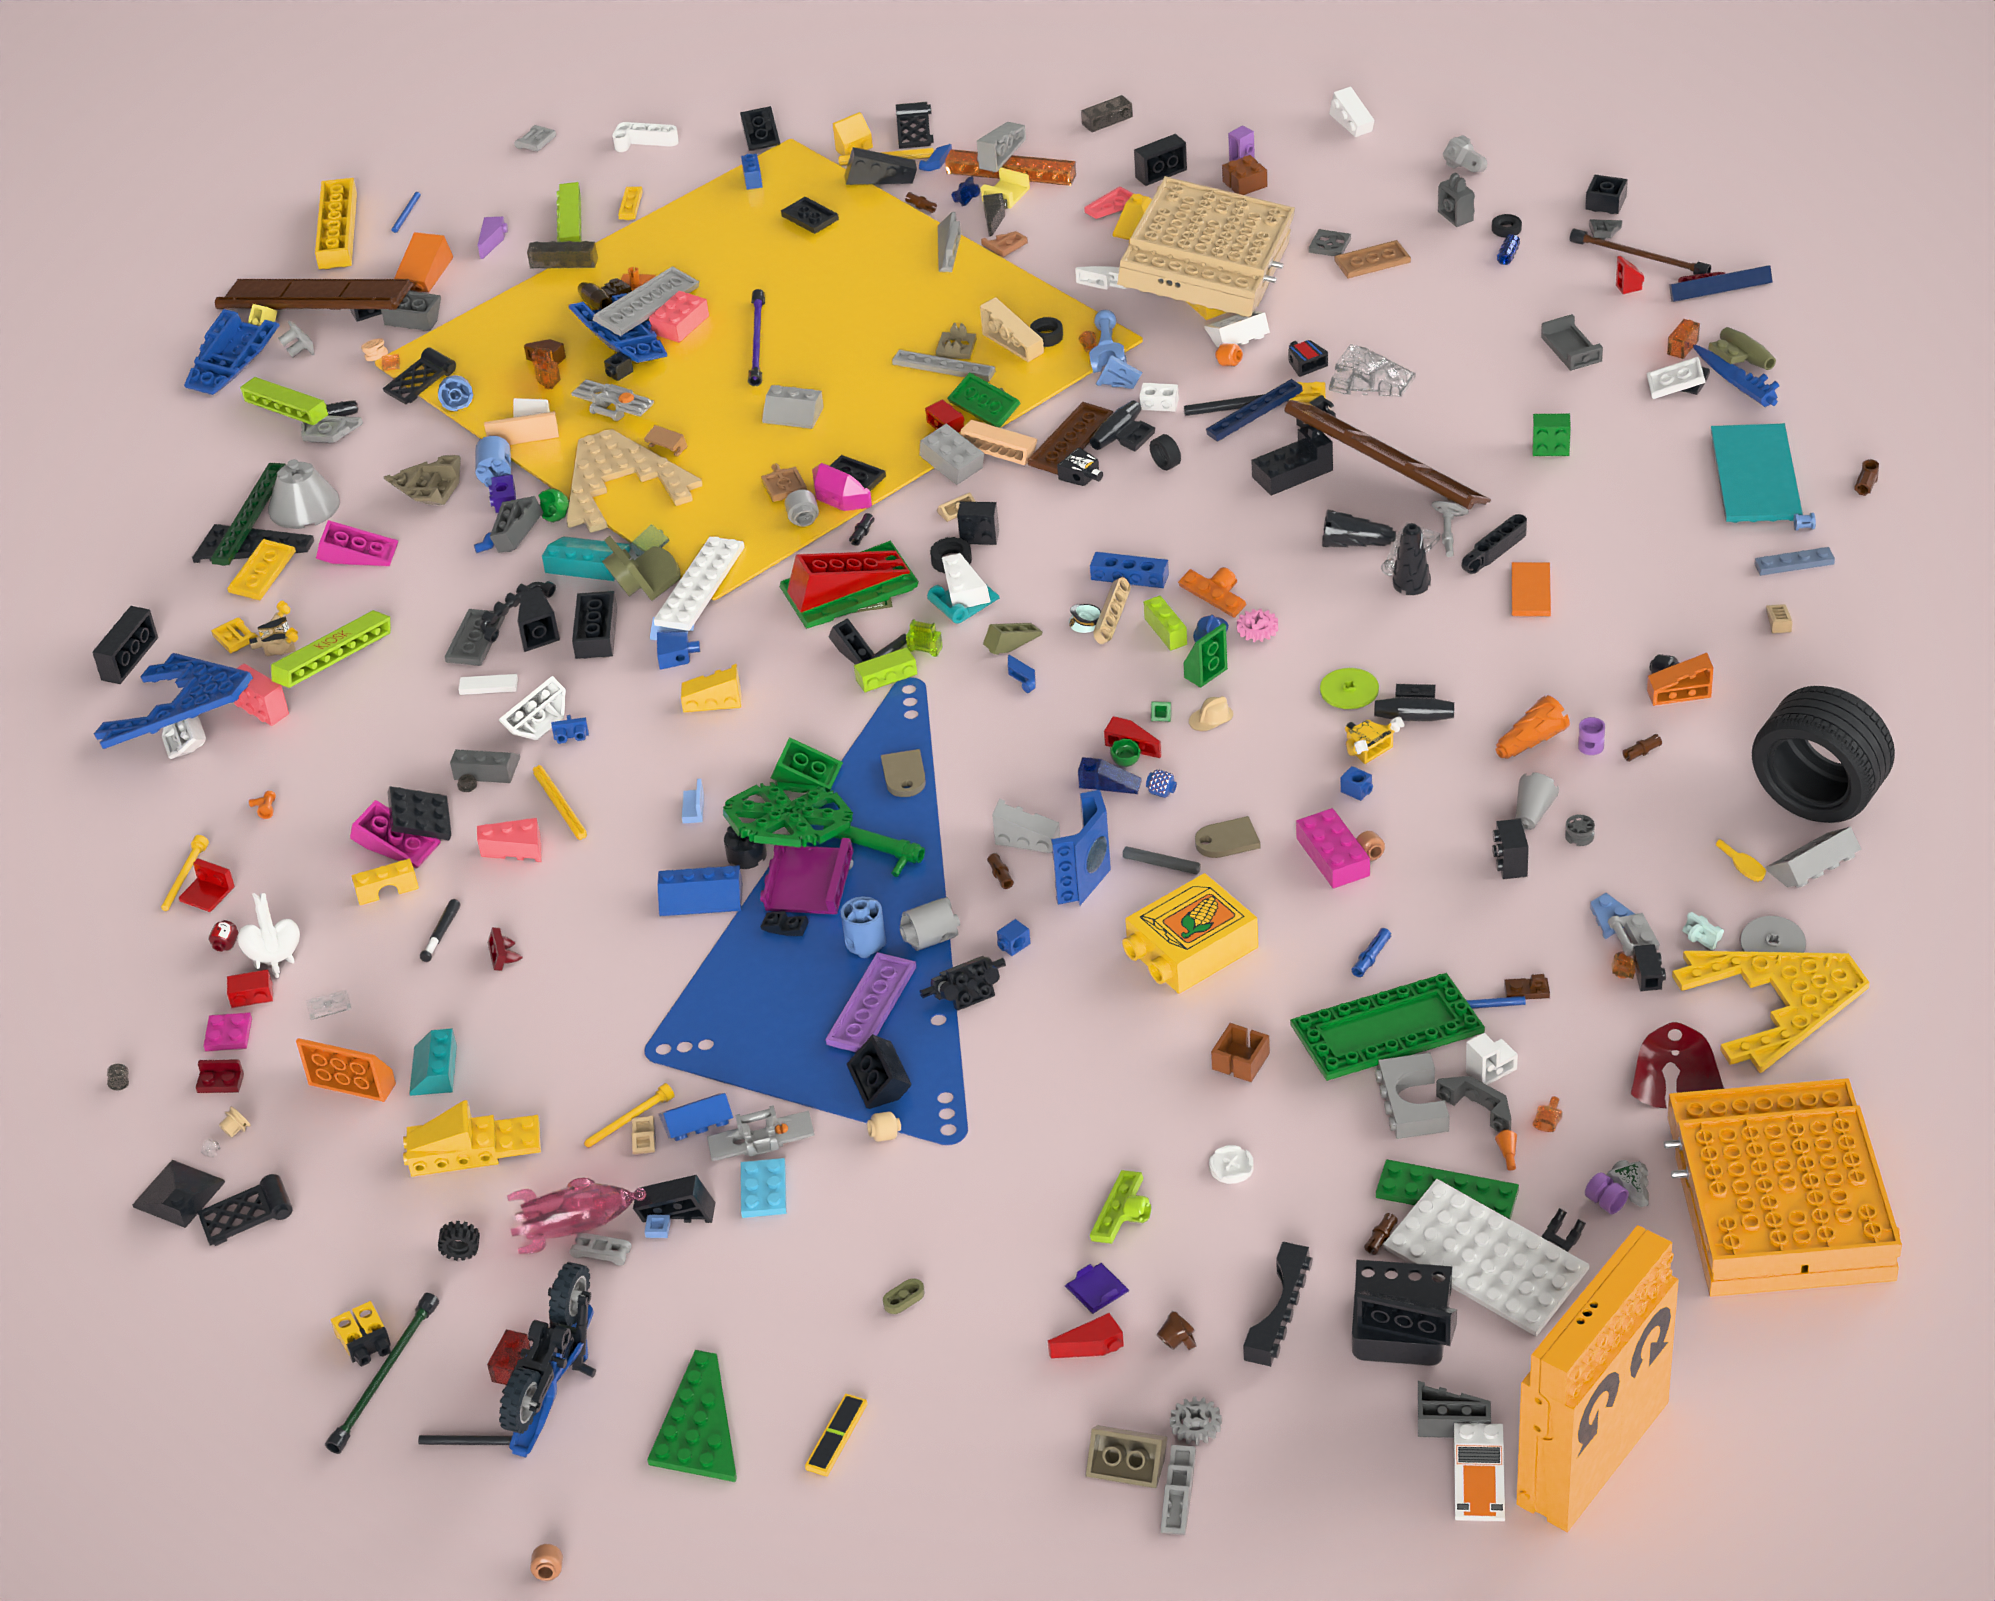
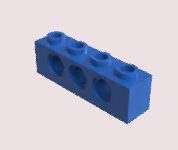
[1090,552,1169,588]

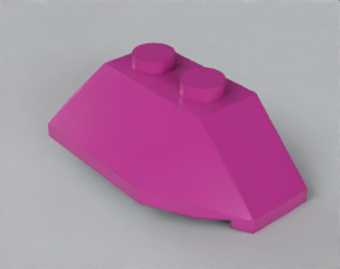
[812,463,872,511]

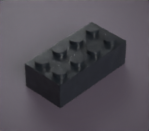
[572,591,617,659]
[92,606,158,685]

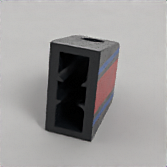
[1288,340,1328,377]

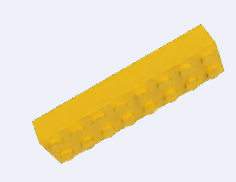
[315,178,357,269]

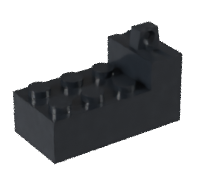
[1251,425,1333,496]

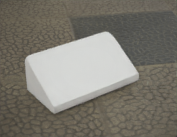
[513,398,550,417]

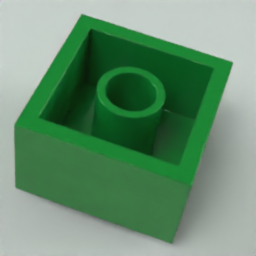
[1532,413,1571,456]

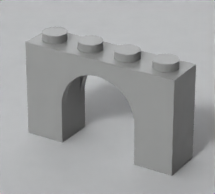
[1375,1053,1449,1139]

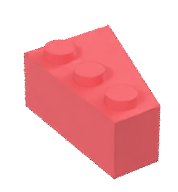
[477,818,542,862]

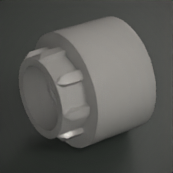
[785,490,819,527]

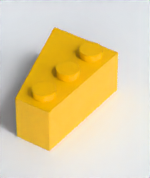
[681,664,741,712]

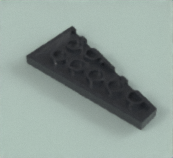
[192,524,314,563]

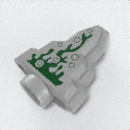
[1606,1160,1649,1207]

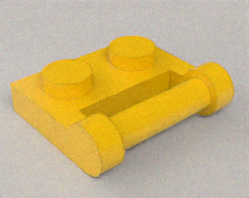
[1290,382,1326,403]
[211,618,259,654]

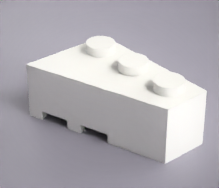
[1329,87,1375,137]
[942,553,990,608]

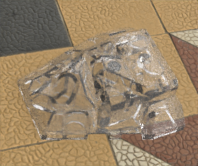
[1329,344,1416,397]

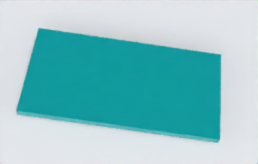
[1711,423,1803,523]

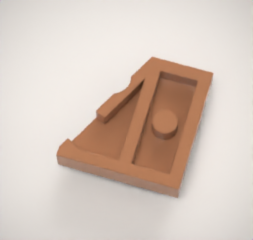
[981,231,1028,257]

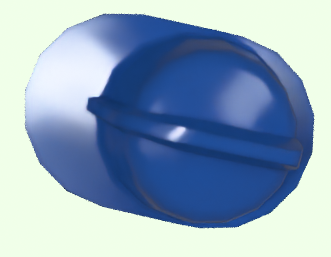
[1193,614,1229,642]

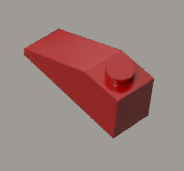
[1104,716,1161,758]
[1048,1313,1124,1359]

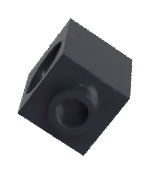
[604,352,633,381]

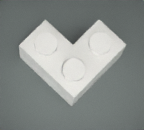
[1466,1033,1518,1085]

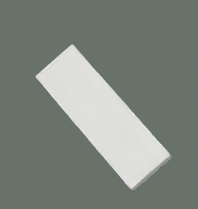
[459,674,518,695]

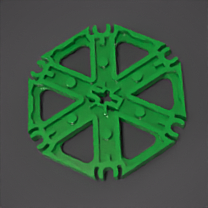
[723,781,853,847]

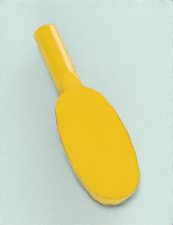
[1716,839,1766,882]

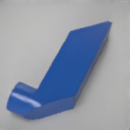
[919,144,952,171]
[1008,655,1036,693]

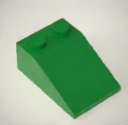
[1183,623,1228,688]
[770,737,843,792]

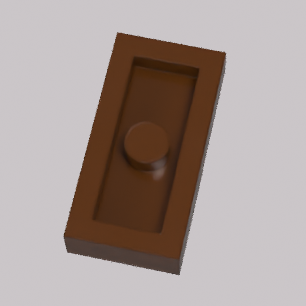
[1504,974,1550,1000]

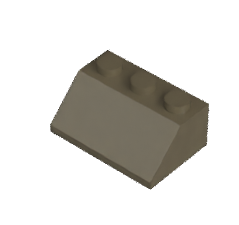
[1086,1425,1167,1488]

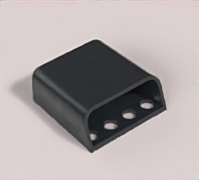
[1352,1259,1452,1366]

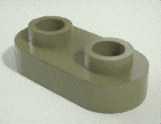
[883,1279,925,1314]

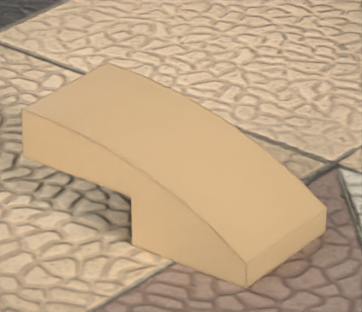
[632,1116,655,1155]

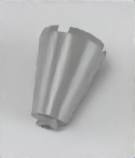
[1515,773,1559,830]

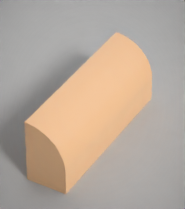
[484,411,559,445]
[960,420,1037,465]

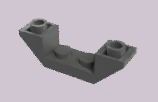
[1436,1076,1511,1132]

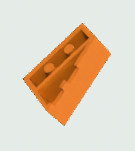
[1647,652,1714,706]

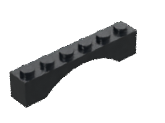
[1243,1242,1313,1367]

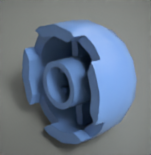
[438,375,473,411]

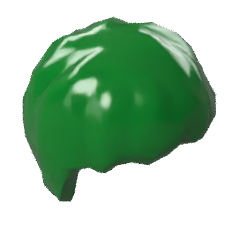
[538,488,569,523]

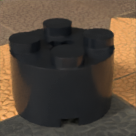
[724,826,767,869]

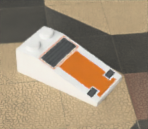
[1454,1423,1505,1521]

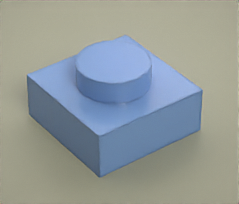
[645,1215,671,1238]

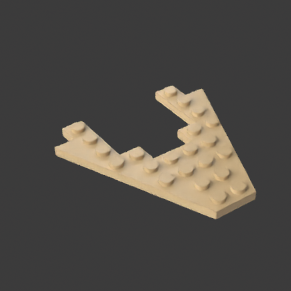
[567,429,702,533]

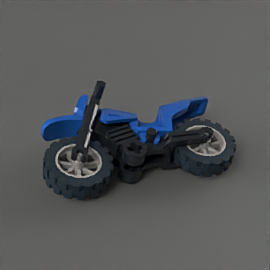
[499,1262,596,1458]

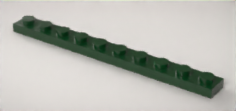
[211,463,286,566]

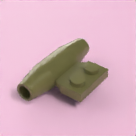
[1708,327,1776,370]

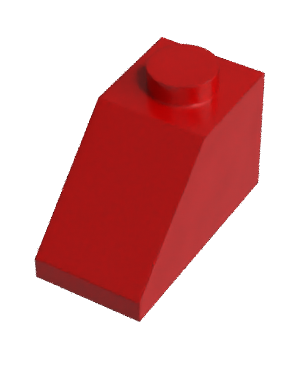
[1616,256,1644,294]

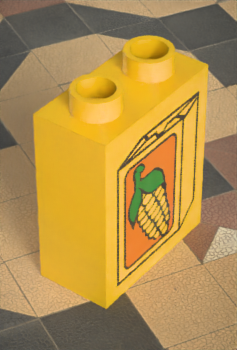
[1122,873,1258,994]

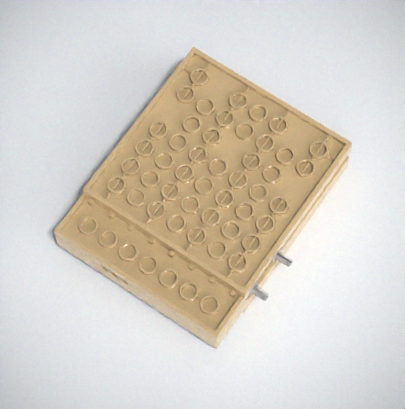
[1117,176,1295,317]

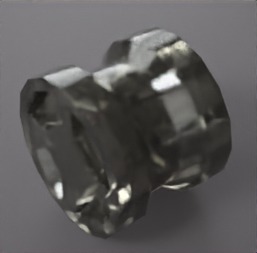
[107,1064,129,1091]

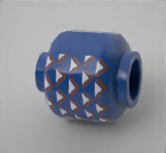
[1146,769,1177,798]

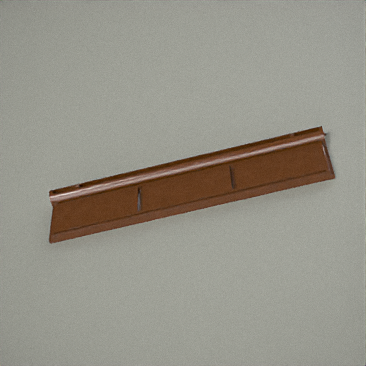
[215,279,413,310]
[1284,400,1491,510]

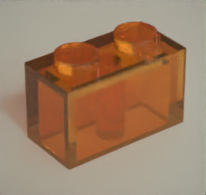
[1667,319,1700,359]

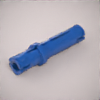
[1351,928,1392,978]

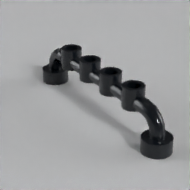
[480,581,556,643]

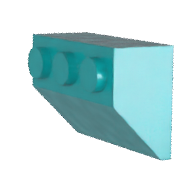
[409,1028,457,1096]

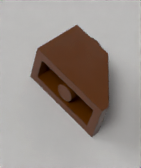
[524,339,566,369]

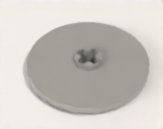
[1741,916,1806,953]

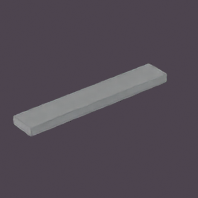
[892,350,996,382]

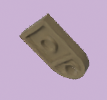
[881,749,926,797]
[1195,816,1261,858]

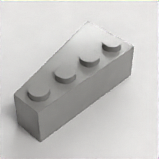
[977,122,1026,172]

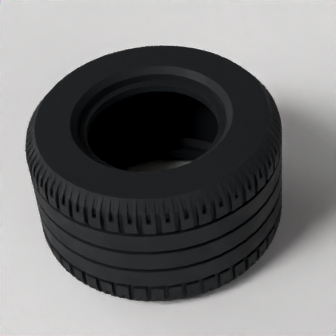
[1752,686,1895,823]

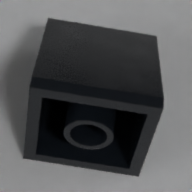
[517,587,560,652]

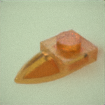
[1611,951,1635,979]

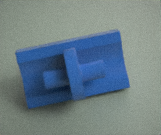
[551,715,589,744]

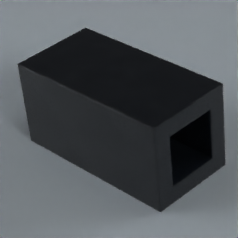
[1632,944,1666,991]

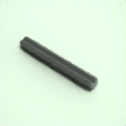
[1123,846,1201,874]

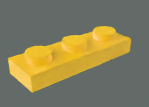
[618,186,643,220]

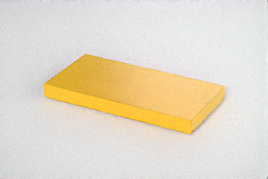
[227,539,296,600]

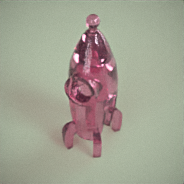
[507,1178,646,1254]

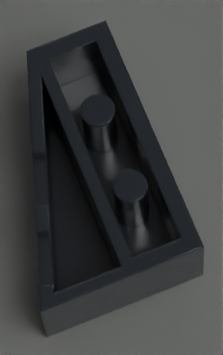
[633,1175,716,1223]

